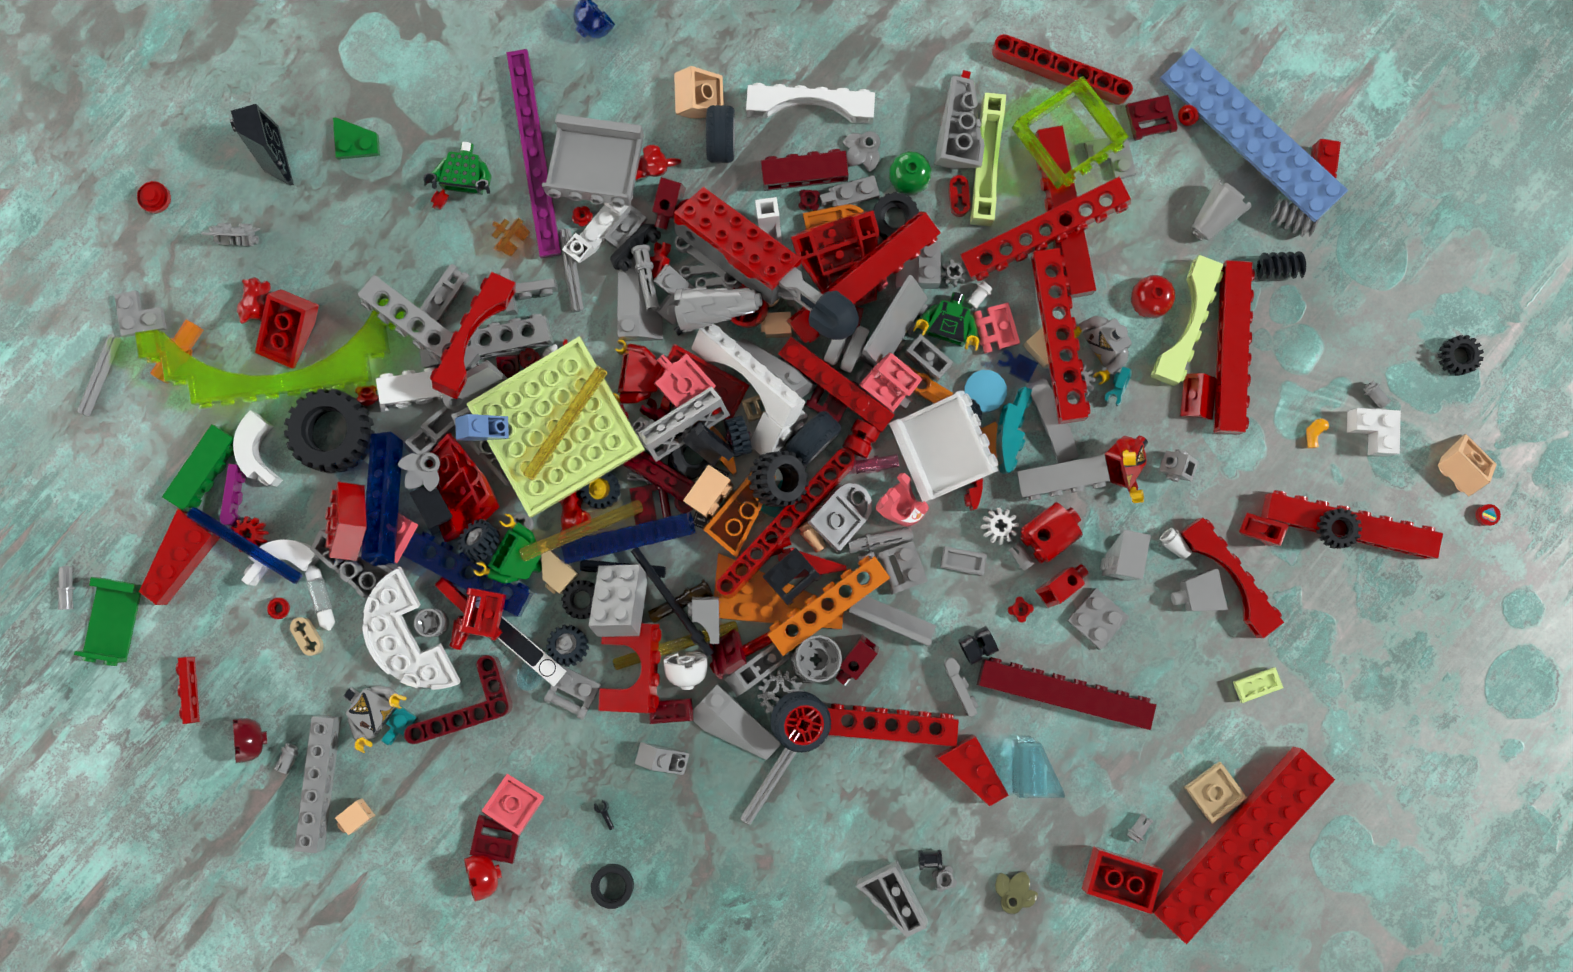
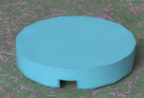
[964,370,1007,413]

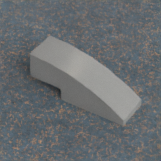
[404,398,459,456]

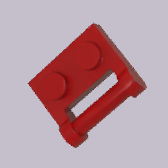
[458,588,506,639]

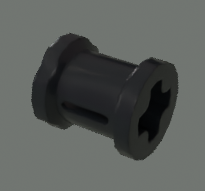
[918,850,942,871]

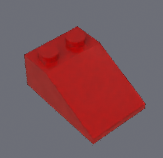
[255,289,319,369]

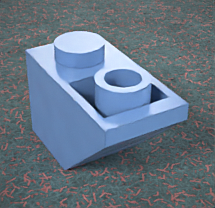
[455,414,509,441]

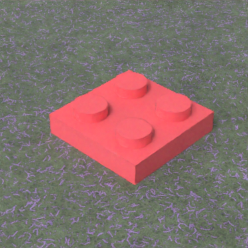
[482,774,544,836]

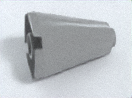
[1192,180,1252,241]

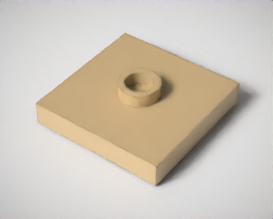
[1184,761,1247,824]

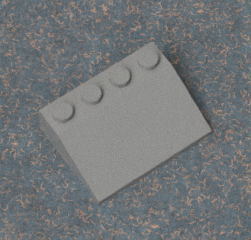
[860,275,928,368]

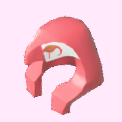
[876,472,929,527]

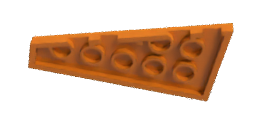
[714,553,844,629]

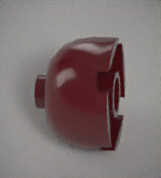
[233,718,267,764]

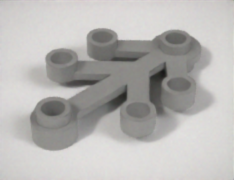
[675,236,742,290]

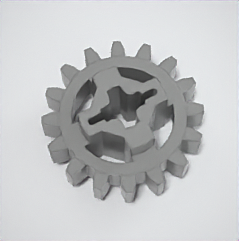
[757,670,805,713]

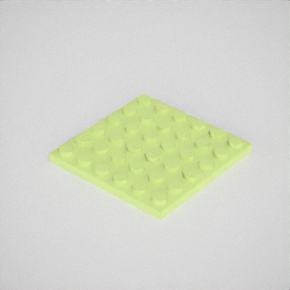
[467,336,645,518]

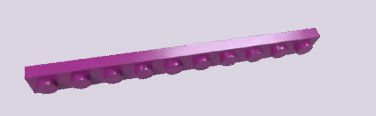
[506,49,562,258]

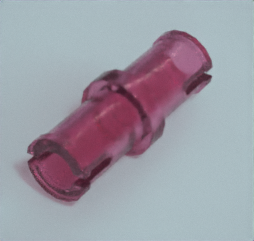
[855,454,899,474]

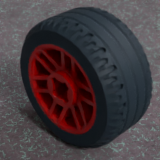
[771,691,831,753]

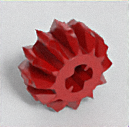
[229,516,269,553]

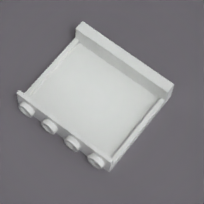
[889,391,998,502]

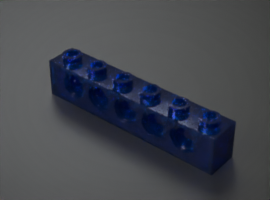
[361,431,403,566]
[560,511,696,564]
[402,531,533,617]

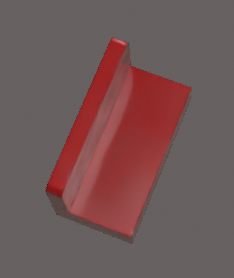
[1180,373,1216,420]

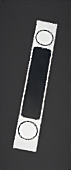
[467,596,567,686]

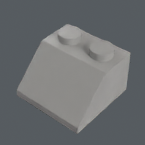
[895,241,941,289]

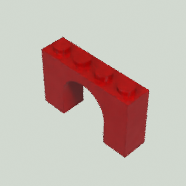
[599,623,662,713]

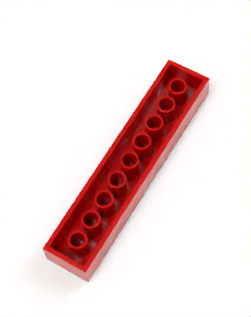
[1152,746,1335,945]

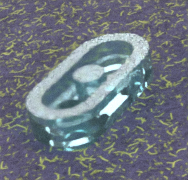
[517,649,550,691]

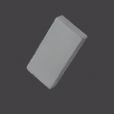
[940,546,987,576]

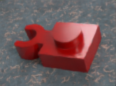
[650,242,671,280]

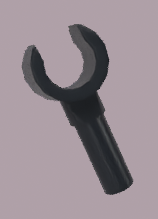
[594,800,614,830]

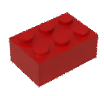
[325,482,366,561]
[1081,846,1164,914]

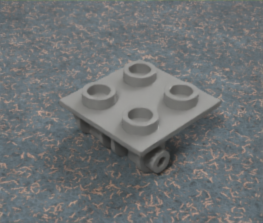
[201,223,260,246]

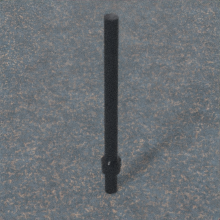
[631,547,714,658]

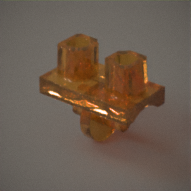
[492,217,530,257]

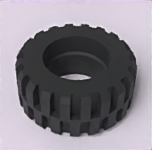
[284,388,375,473]

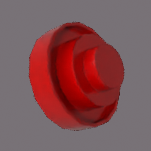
[137,181,171,214]

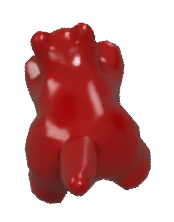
[635,145,682,181]
[237,277,271,324]
[556,489,592,548]

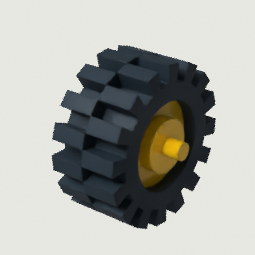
[580,472,621,509]

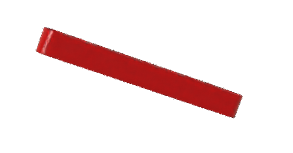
[716,448,855,599]

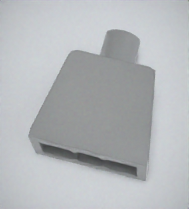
[1171,569,1228,611]

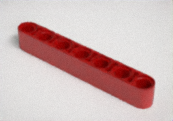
[992,34,1133,105]

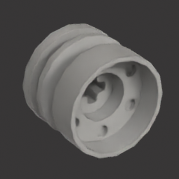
[791,635,842,684]

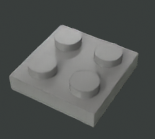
[1067,588,1129,650]

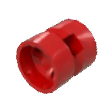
[842,419,881,459]

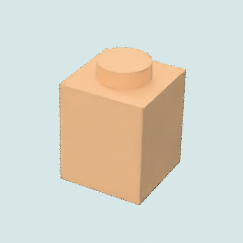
[761,312,791,338]
[335,798,376,835]

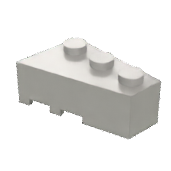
[1100,530,1151,581]

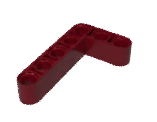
[404,655,513,744]

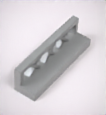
[638,386,730,462]
[848,596,936,646]

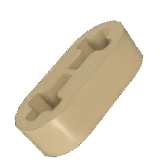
[290,617,324,656]

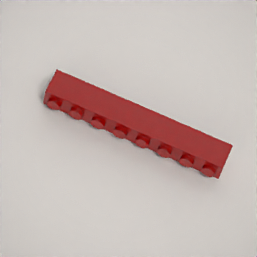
[1032,125,1096,298]
[786,211,941,343]
[1214,260,1255,435]
[1261,490,1443,559]

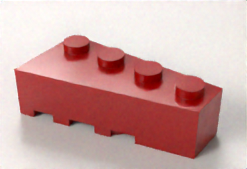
[139,508,221,605]

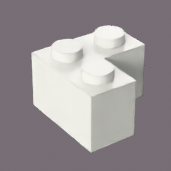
[1347,408,1401,457]
[750,410,809,455]

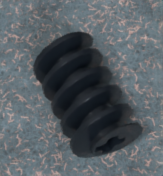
[1256,251,1307,280]

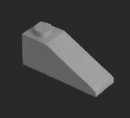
[725,643,792,697]

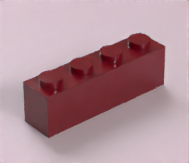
[761,149,849,191]

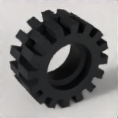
[1438,335,1484,376]
[1316,508,1362,549]
[561,580,595,619]

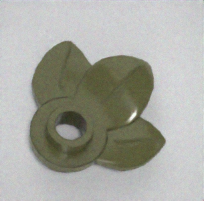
[995,872,1038,914]

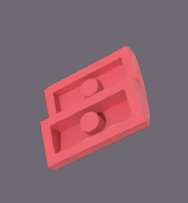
[859,352,922,412]

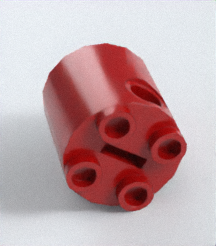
[1020,502,1083,564]

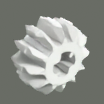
[981,508,1019,545]

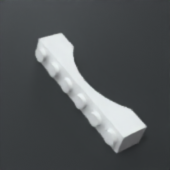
[746,83,875,124]
[691,324,805,427]

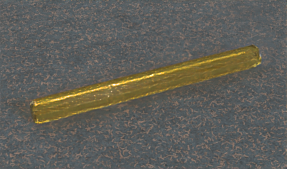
[523,366,607,481]
[519,500,643,561]
[613,621,739,670]

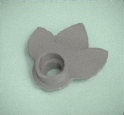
[843,131,881,172]
[398,453,440,491]

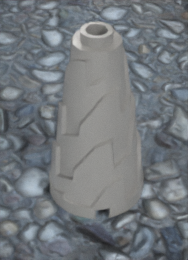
[674,288,762,332]

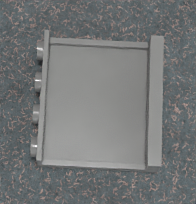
[542,114,644,207]

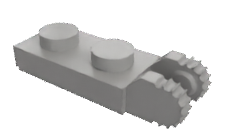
[943,658,979,717]

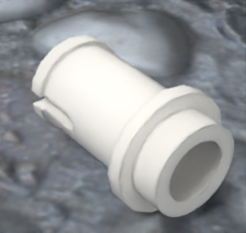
[966,281,992,309]

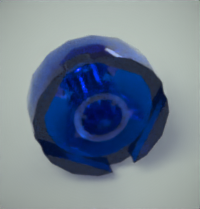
[573,0,615,39]

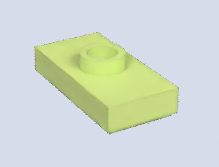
[1233,667,1283,703]

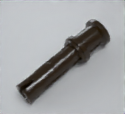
[648,579,713,623]

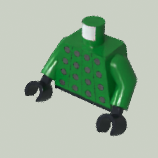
[423,142,492,195]

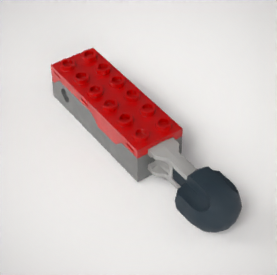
[674,187,859,340]

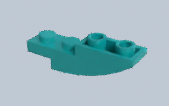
[996,387,1032,474]

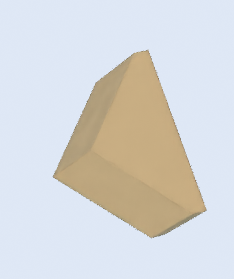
[1022,327,1049,368]

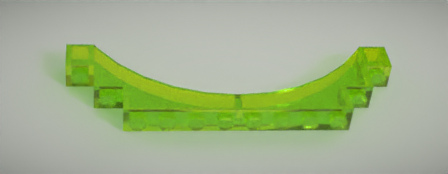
[135,299,406,409]

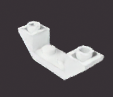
[562,196,633,263]

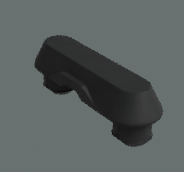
[610,223,661,272]

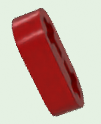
[949,175,970,217]

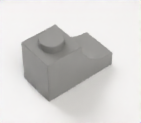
[688,597,719,644]

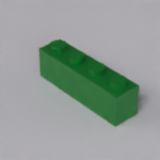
[162,424,234,513]

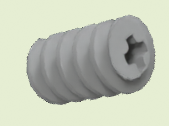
[1269,199,1320,237]

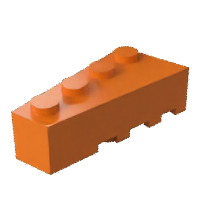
[702,472,776,558]

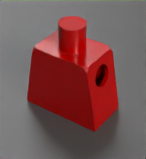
[1035,564,1089,608]

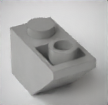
[635,742,690,775]

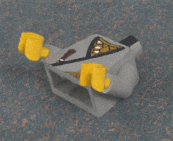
[1074,316,1132,385]
[343,686,406,753]

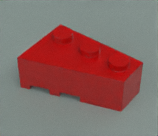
[935,735,1009,806]

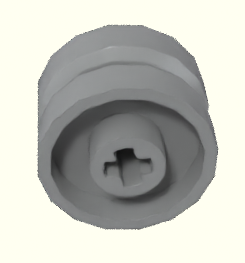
[824,326,870,373]

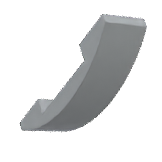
[1025,378,1079,464]

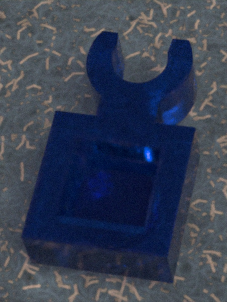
[997,350,1038,383]

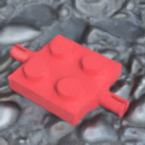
[654,354,716,408]

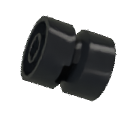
[958,626,999,665]

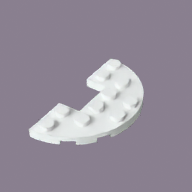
[362,566,461,690]

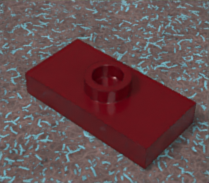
[649,698,693,724]

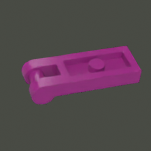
[220,464,246,526]

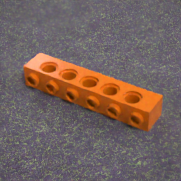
[767,555,890,656]

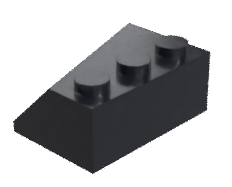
[230,104,294,186]

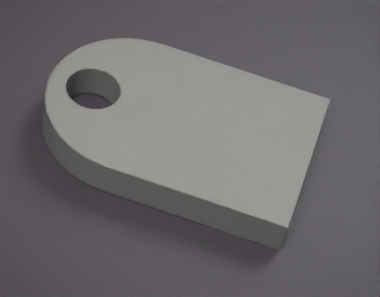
[442,360,508,411]
[807,483,872,552]

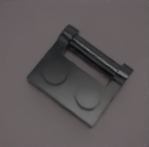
[763,548,822,606]

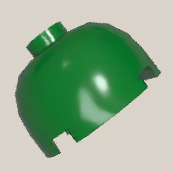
[889,151,931,196]

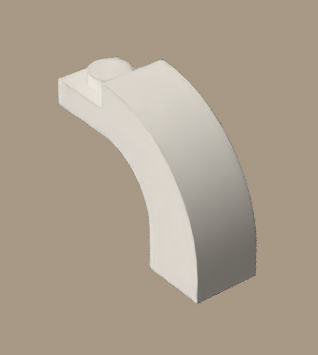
[755,197,782,244]
[233,410,283,486]
[241,540,320,586]

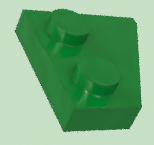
[333,117,380,160]

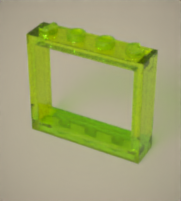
[1012,76,1129,189]

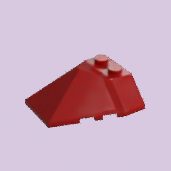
[791,210,879,307]
[426,433,500,542]

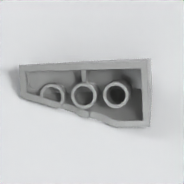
[617,256,663,341]
[736,338,816,398]
[693,683,781,760]

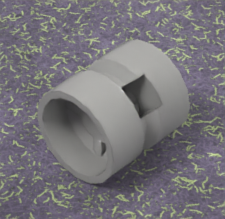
[414,608,449,637]

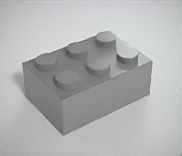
[589,564,648,637]

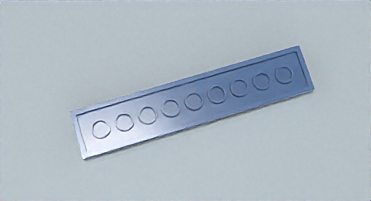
[1160,48,1348,223]

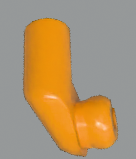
[1306,418,1329,448]

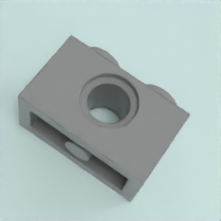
[905,334,954,382]

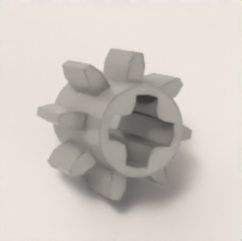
[941,259,967,288]

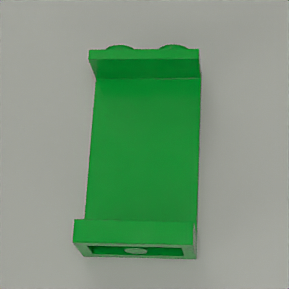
[74,577,142,666]

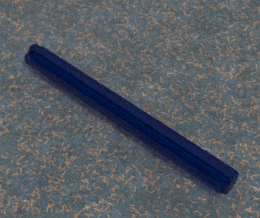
[187,507,302,584]

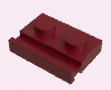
[708,629,747,680]

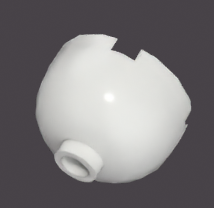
[664,651,707,690]

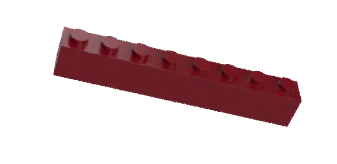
[976,656,1157,730]

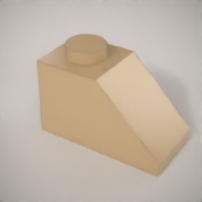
[541,545,579,594]

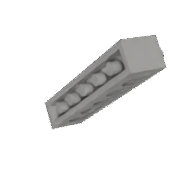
[357,275,481,371]
[419,314,553,369]
[294,715,341,853]

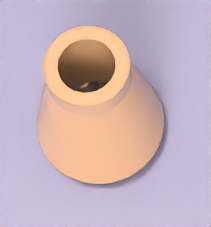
[798,522,826,553]

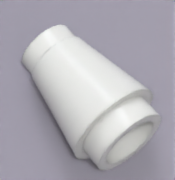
[1160,528,1192,560]

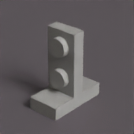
[500,268,558,315]

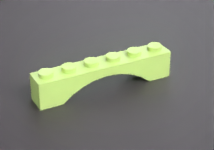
[970,93,1006,227]
[1150,255,1224,386]

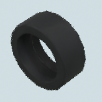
[591,864,634,909]

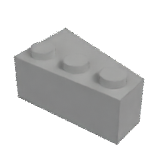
[856,860,928,937]

